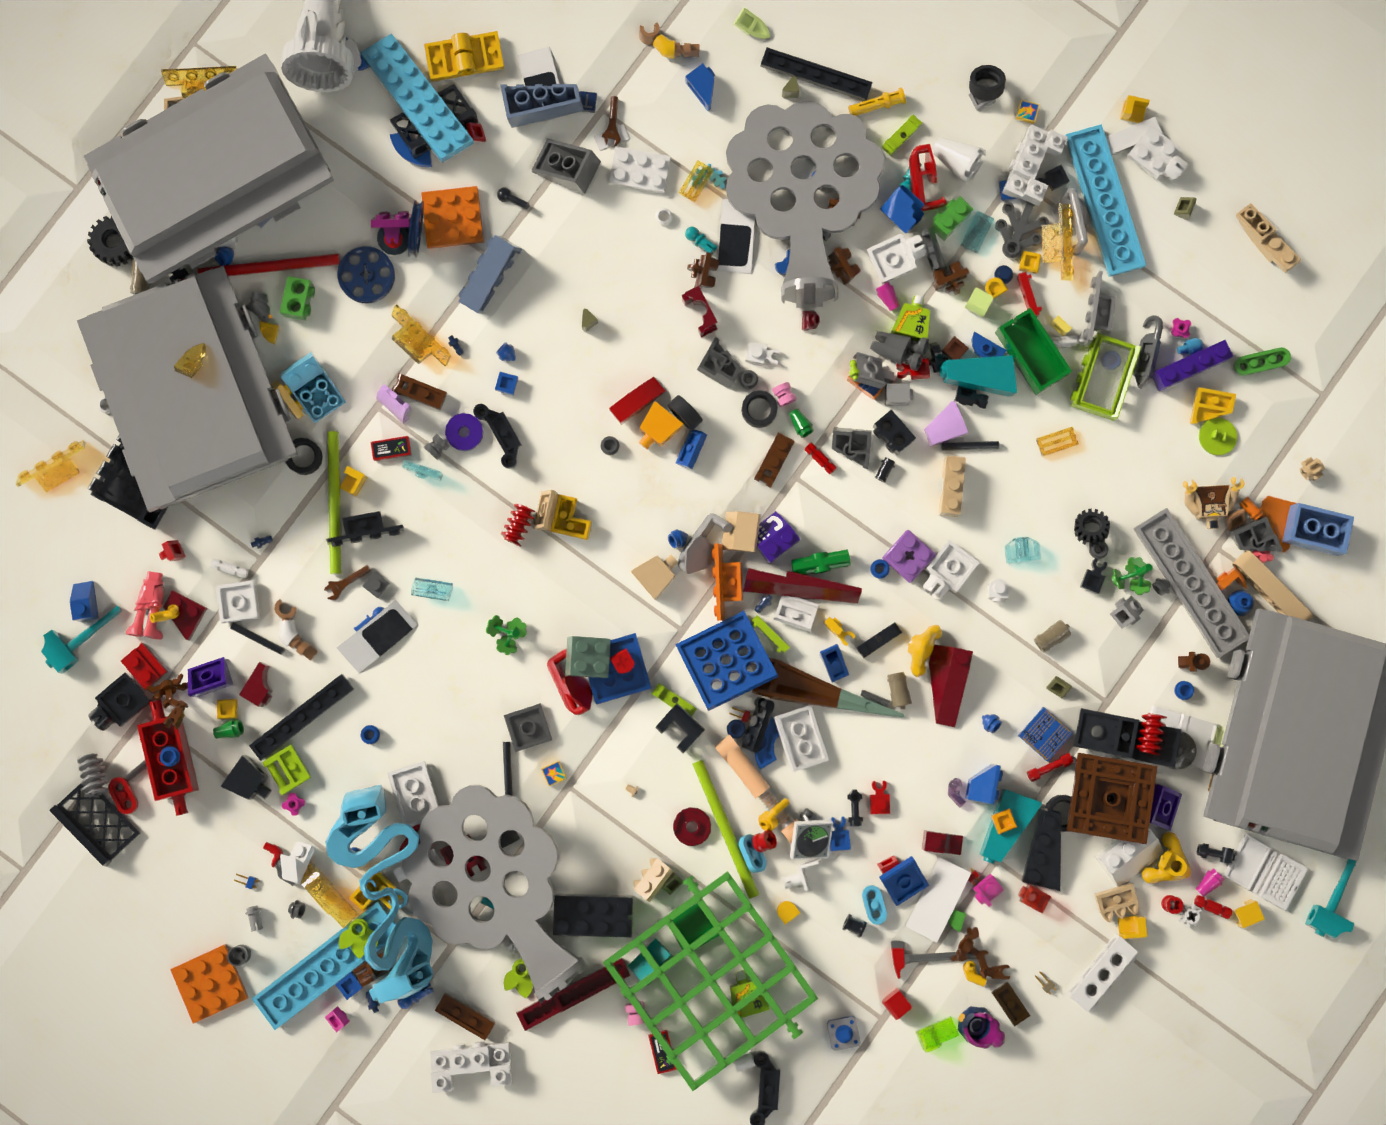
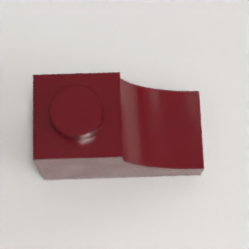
[239,662,273,707]
[921,830,963,855]

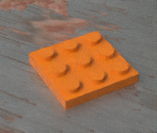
[421,186,484,249]
[170,944,249,1024]

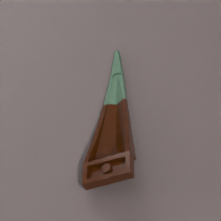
[751,657,904,718]

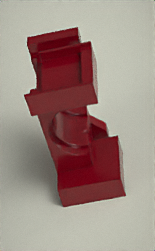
[681,285,718,338]

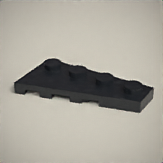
[1021,807,1061,891]

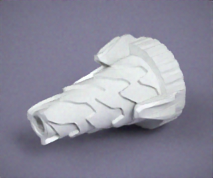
[281,0,361,92]

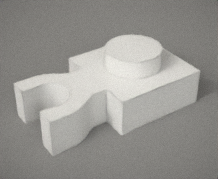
[745,342,780,365]

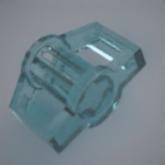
[1004,537,1041,564]

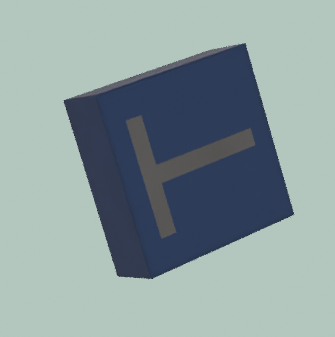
[580,91,597,113]

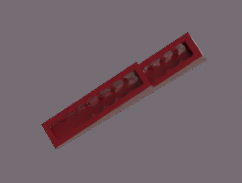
[743,568,862,604]
[516,958,631,1031]

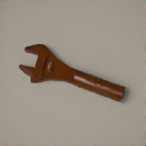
[602,96,621,147]
[324,565,371,600]

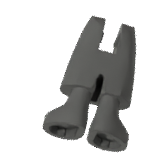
[870,331,929,371]

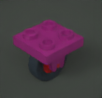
[371,211,411,255]

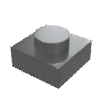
[362,572,390,598]

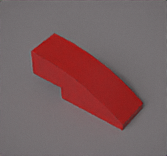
[609,377,666,425]

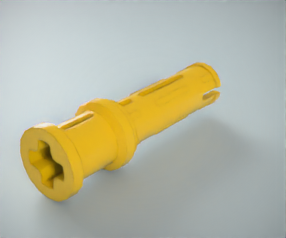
[848,87,906,116]

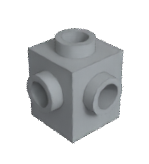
[1110,595,1144,629]

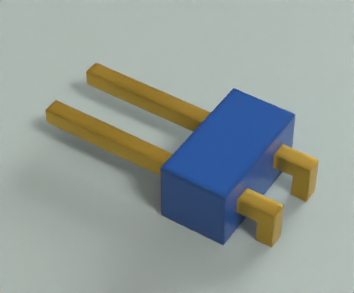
[234,873,259,889]

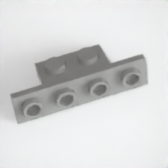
[1082,270,1116,348]

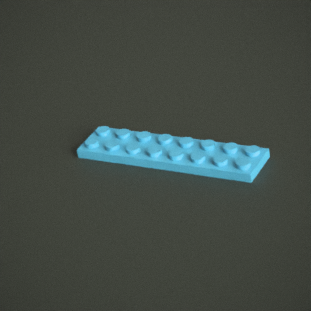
[360,33,474,163]
[1065,124,1146,277]
[252,901,396,1030]

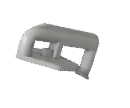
[1053,188,1091,256]
[678,513,733,574]

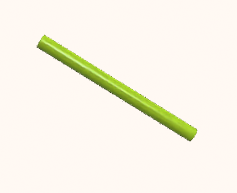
[327,431,342,574]
[692,759,760,899]

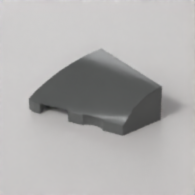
[922,228,947,273]
[697,337,741,389]
[832,427,872,469]
[1229,516,1283,552]

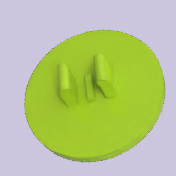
[1199,418,1237,456]

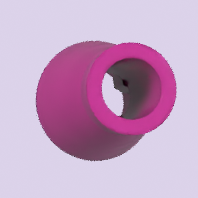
[876,282,900,311]
[1195,868,1225,897]

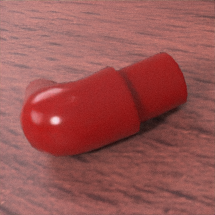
[263,842,284,868]

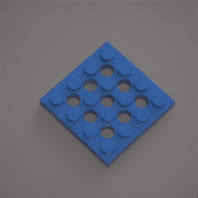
[675,611,778,711]

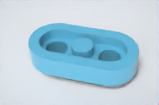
[739,834,767,873]
[862,885,887,925]

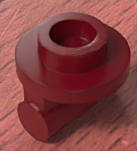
[802,310,820,331]

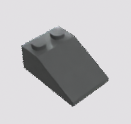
[531,139,601,194]

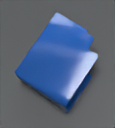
[880,185,924,234]

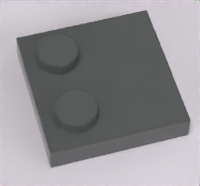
[503,703,552,752]

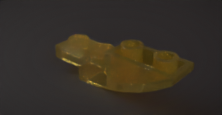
[301,860,359,928]

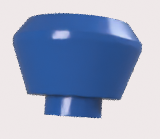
[1228,590,1254,616]

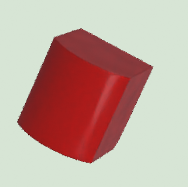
[610,649,635,674]
[882,988,912,1020]

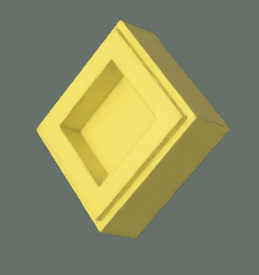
[1050,315,1072,336]

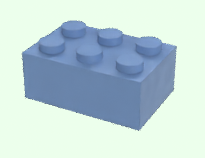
[1282,503,1354,556]

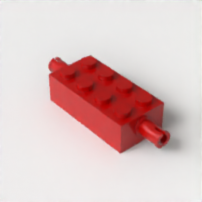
[137,700,199,816]

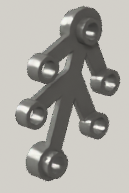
[995,200,1049,258]

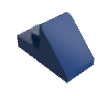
[819,644,849,683]

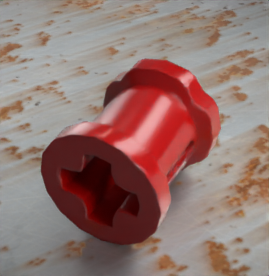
[1161,895,1183,914]

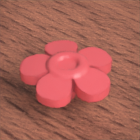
[1252,550,1274,563]

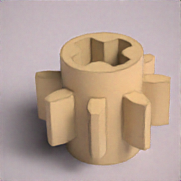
[1300,457,1325,481]

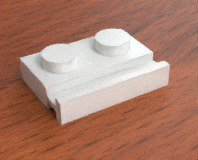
[773,596,819,632]

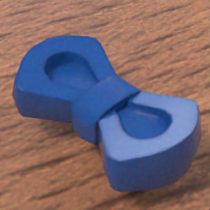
[775,249,790,275]

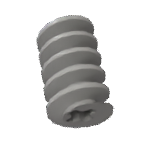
[77,753,109,797]

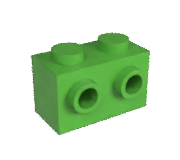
[931,196,973,241]

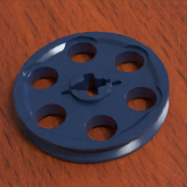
[408,200,424,258]
[337,246,395,304]

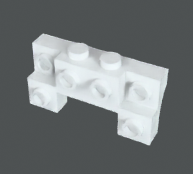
[1002,124,1068,206]
[430,1041,512,1093]

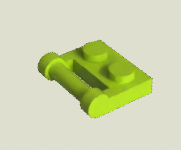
[262,744,312,796]

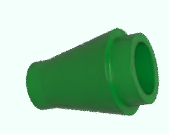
[789,409,814,438]
[213,719,244,739]

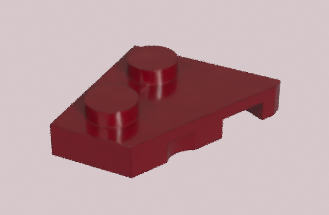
[163,590,208,641]

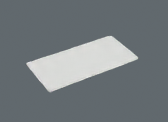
[593,125,629,150]

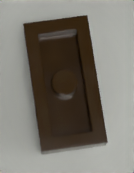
[991,982,1031,1027]

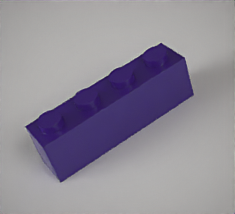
[1153,339,1234,392]

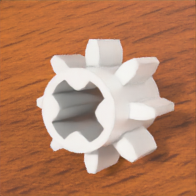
[1178,903,1203,928]

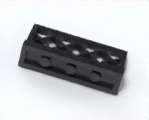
[390,84,478,159]
[49,783,141,867]

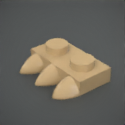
[633,858,673,902]
[1094,883,1139,923]

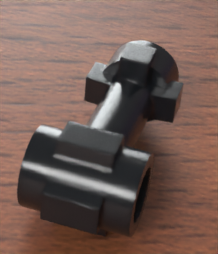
[847,789,863,826]
[1196,843,1236,865]

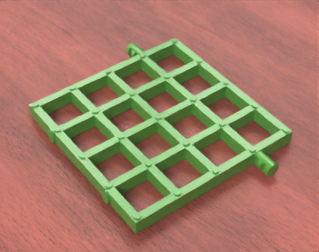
[603,871,818,1091]

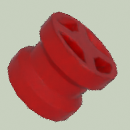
[752,830,777,853]

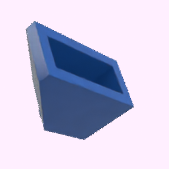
[685,63,715,111]
[69,581,99,622]

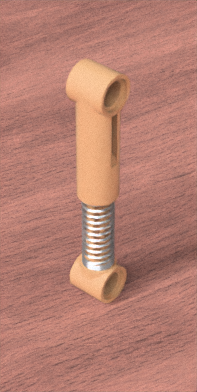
[715,735,798,844]

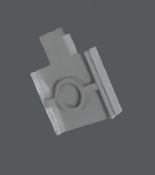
[853,352,895,389]

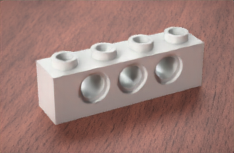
[1066,934,1138,1012]

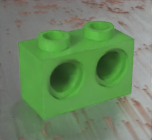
[280,276,315,321]

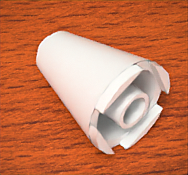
[932,137,986,184]

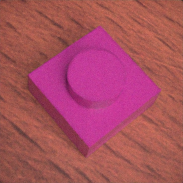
[325,1006,350,1033]

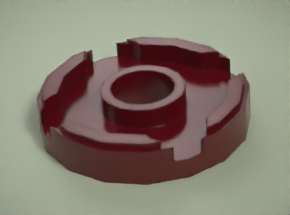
[673,807,711,846]

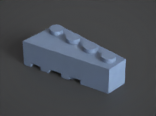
[500,84,584,128]
[458,235,522,314]

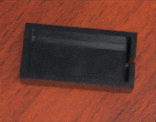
[553,893,634,938]

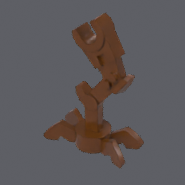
[146,673,188,729]
[950,927,1010,980]

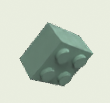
[565,636,611,678]

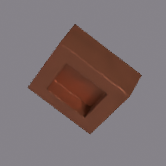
[942,336,969,360]

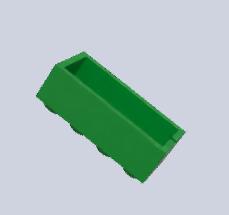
[995,308,1072,395]

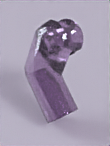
[947,778,966,808]

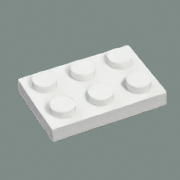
[609,146,671,194]
[774,705,829,772]
[387,761,439,826]

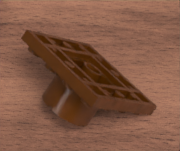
[1067,753,1158,845]

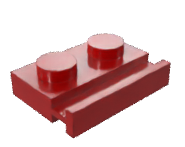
[121,643,168,690]

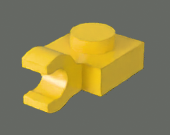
[823,617,855,646]

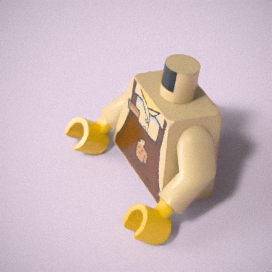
[1183,477,1245,529]

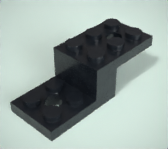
[1073,708,1182,768]

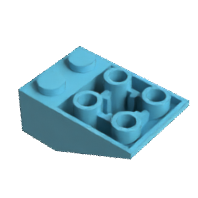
[280,352,346,423]

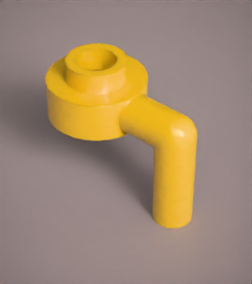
[758,798,790,831]

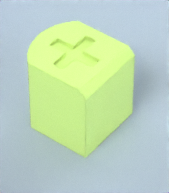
[964,287,993,317]

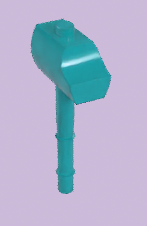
[41,605,122,674]
[1305,855,1360,938]

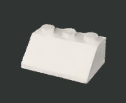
[1095,828,1164,887]

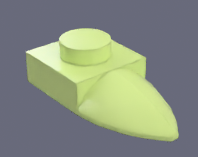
[733,7,770,39]

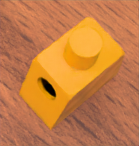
[639,401,683,450]

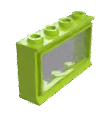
[1070,332,1141,421]

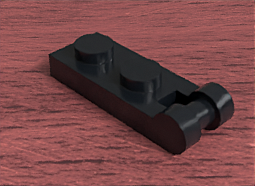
[741,697,775,753]

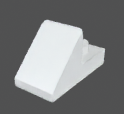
[280,841,315,884]

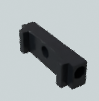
[856,622,902,659]

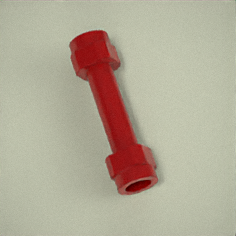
[1026,753,1074,782]

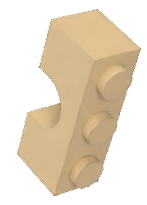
[938,456,966,517]

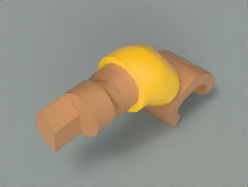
[639,22,700,59]

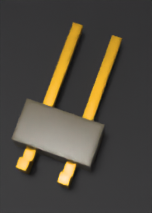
[1035,971,1056,995]

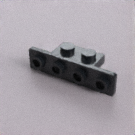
[326,511,404,547]

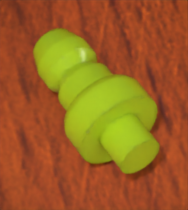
[849,360,860,381]

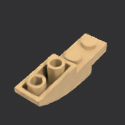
[1236,203,1301,273]

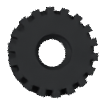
[87,216,134,266]

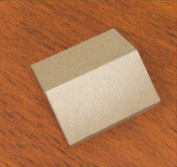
[533,490,559,531]
[722,511,761,552]

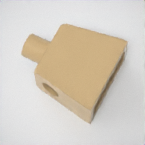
[631,554,679,600]

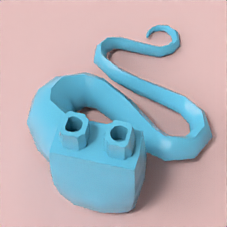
[325,784,420,909]
[362,879,433,1003]

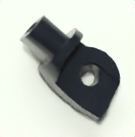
[929,342,948,373]

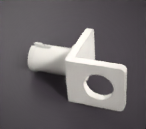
[782,858,821,892]

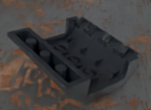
[87,435,168,530]

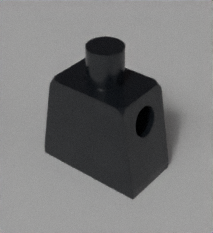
[221,755,272,800]

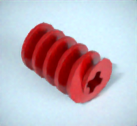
[500,504,537,547]
[1135,713,1167,755]

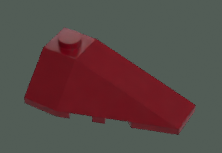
[928,644,973,728]

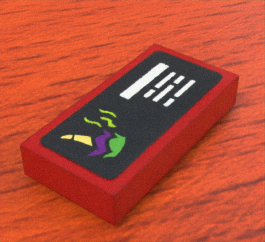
[370,436,412,461]
[648,1030,677,1074]

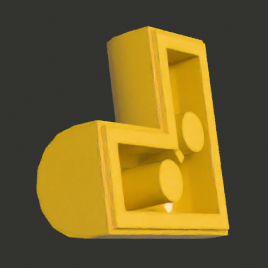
[550,494,592,540]
[349,872,402,911]

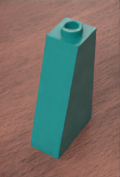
[940,355,1017,397]
[979,789,1042,864]

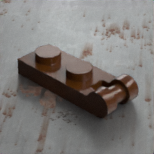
[392,373,448,410]
[754,432,795,488]

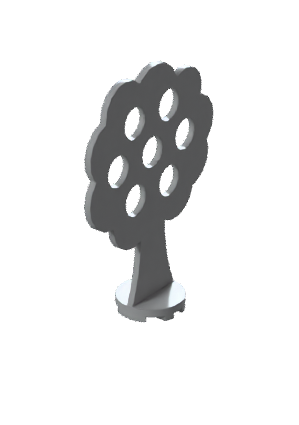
[726,101,885,308]
[402,784,588,1004]

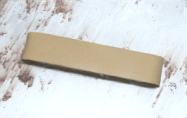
[1232,550,1314,621]

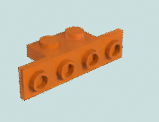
[712,543,743,621]

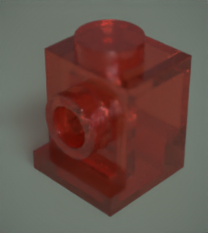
[1018,884,1051,914]

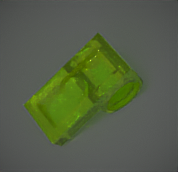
[915,1016,959,1052]

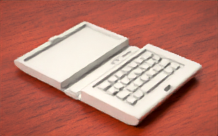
[1150,706,1219,770]
[1223,833,1309,911]

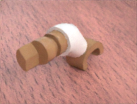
[274,599,318,661]

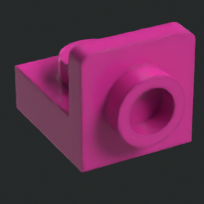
[973,873,1004,907]

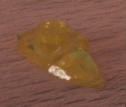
[174,343,206,378]

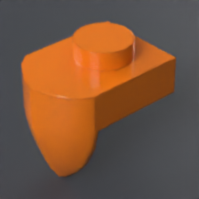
[1216,567,1247,590]

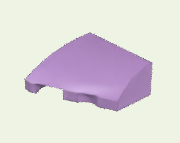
[376,384,412,424]
[924,401,968,447]

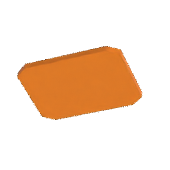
[1258,496,1296,553]

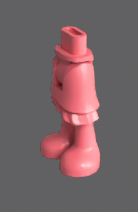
[126,571,164,640]

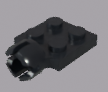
[88,672,152,731]

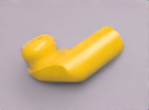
[150,605,180,623]
[963,961,987,987]

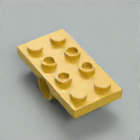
[424,31,504,82]

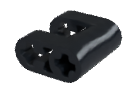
[655,703,706,754]

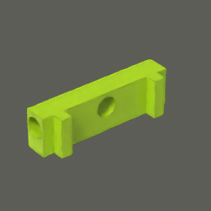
[882,114,922,156]
[752,615,790,653]
[652,683,697,716]

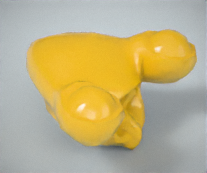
[908,625,942,677]
[1142,831,1191,884]

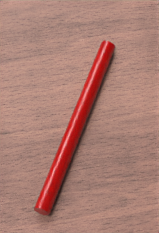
[197,253,341,276]

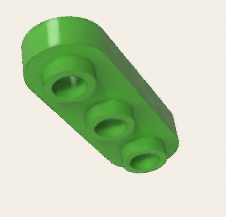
[1233,347,1291,376]

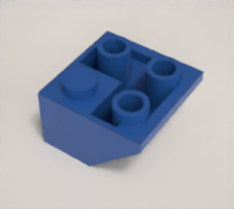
[965,764,1003,804]

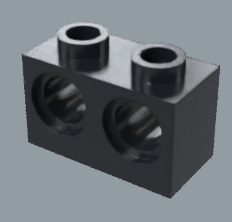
[872,409,916,455]

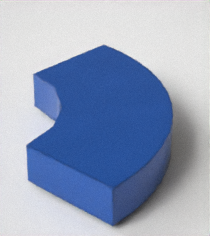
[390,132,432,167]
[755,717,780,770]

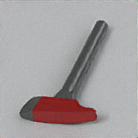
[891,940,976,979]

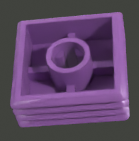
[882,530,936,583]

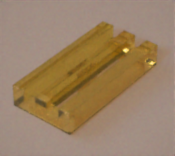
[678,160,714,203]
[1036,426,1079,457]

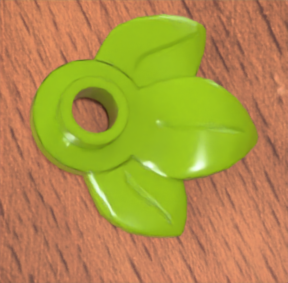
[339,918,378,958]
[503,958,533,998]

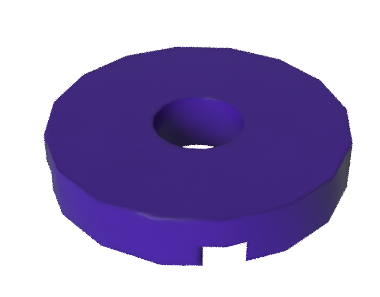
[445,413,484,451]

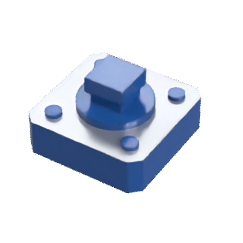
[827,1015,861,1051]

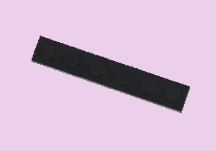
[760,47,873,101]
[249,674,354,761]

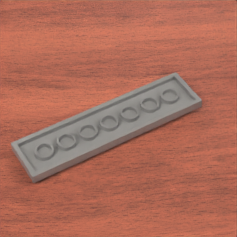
[1133,508,1249,658]

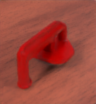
[909,144,947,211]
[547,648,593,715]

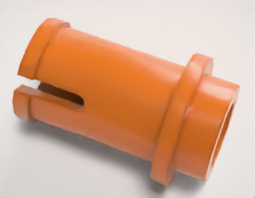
[1238,496,1263,521]

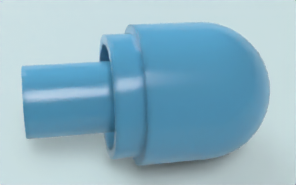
[1177,338,1204,355]

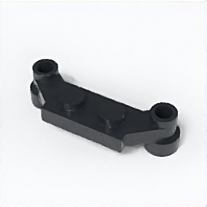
[473,404,522,469]
[749,1051,780,1125]

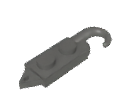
[1132,315,1163,389]

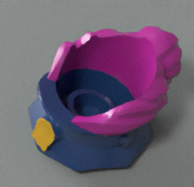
[958,1006,1005,1049]

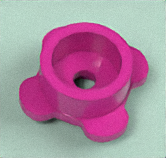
[1171,318,1191,338]
[282,793,305,816]

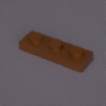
[435,992,496,1040]

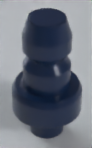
[448,335,464,356]
[250,535,273,549]
[755,594,773,614]
[365,991,380,1013]

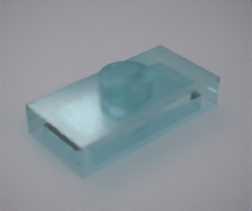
[960,210,994,253]
[402,460,443,481]
[411,577,453,601]

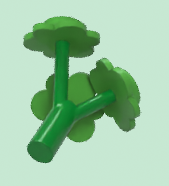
[1112,557,1153,595]
[486,615,527,655]

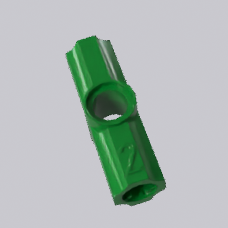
[791,549,851,574]

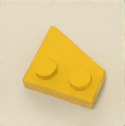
[271,381,304,419]
[1190,387,1236,424]

